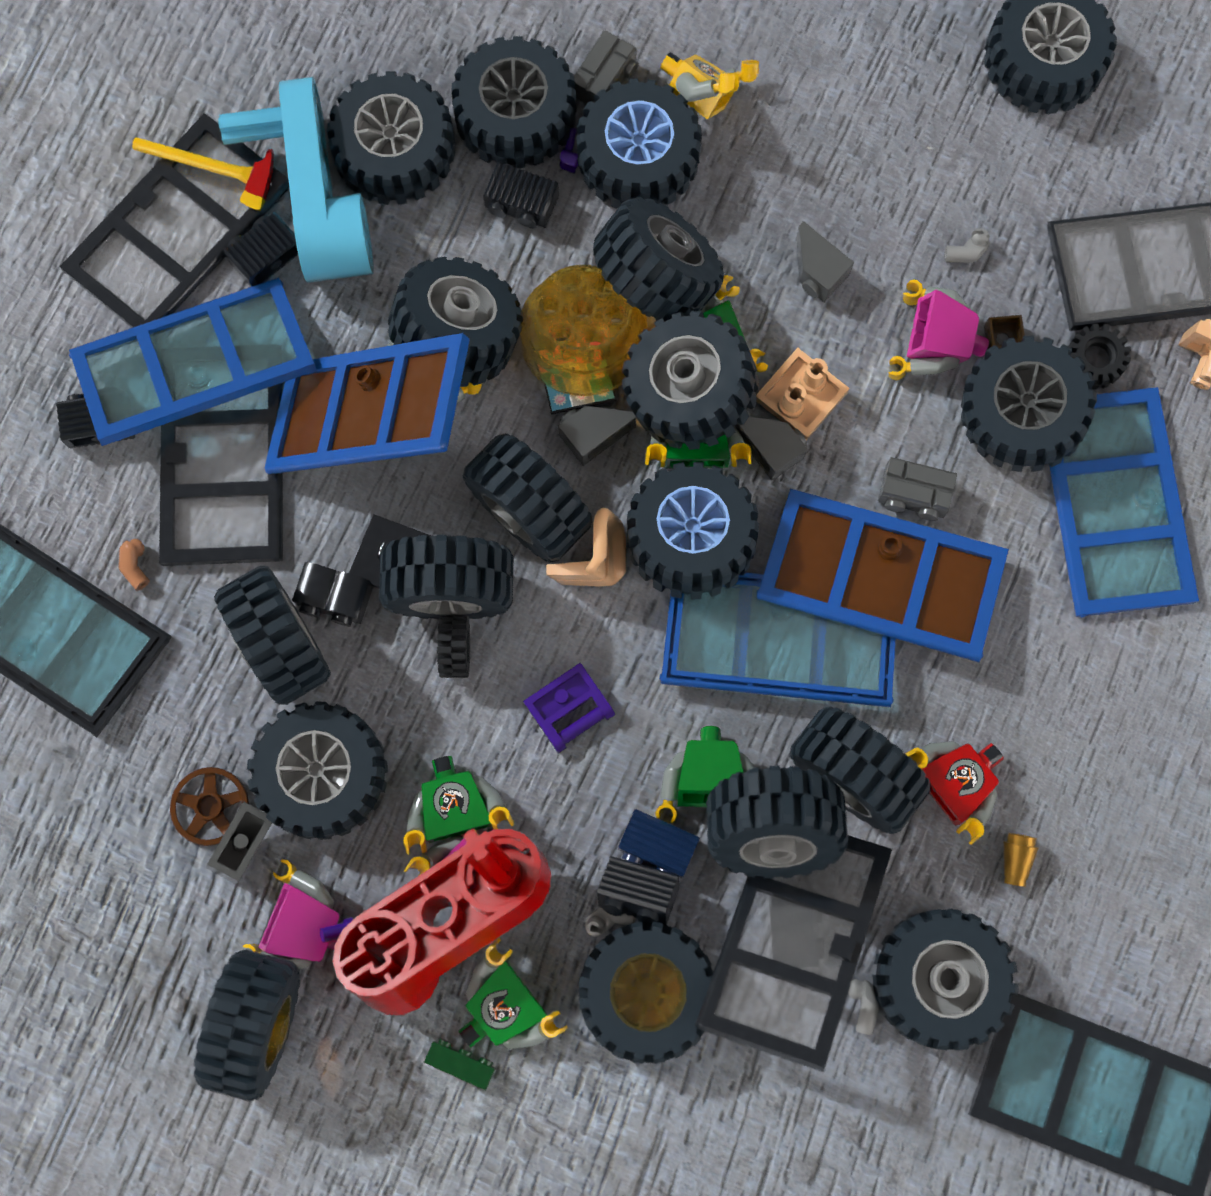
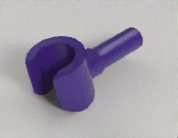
[560,128,578,173]

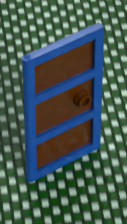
[265,333,470,474]
[756,488,1009,662]

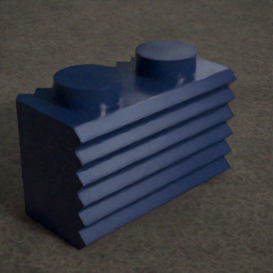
[618,809,700,878]

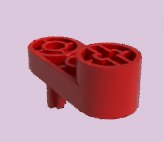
[333,829,551,1015]

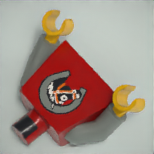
[905,741,1004,845]

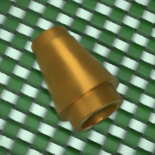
[1003,833,1039,887]

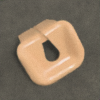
[546,508,626,587]

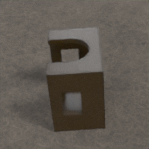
[984,315,1025,350]

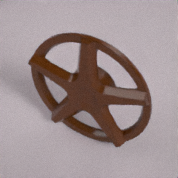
[170,767,249,846]

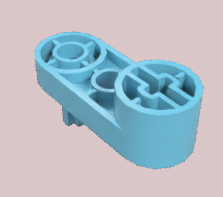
[218,77,374,283]

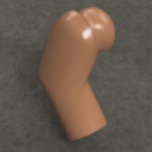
[118,539,150,591]

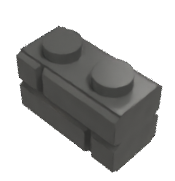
[574,30,639,103]
[878,457,957,521]

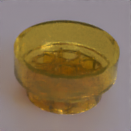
[520,265,647,396]

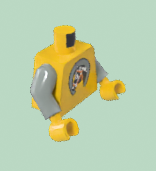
[660,52,759,120]

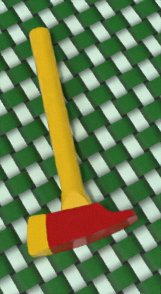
[132,137,274,211]

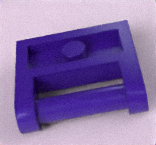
[523,662,616,754]

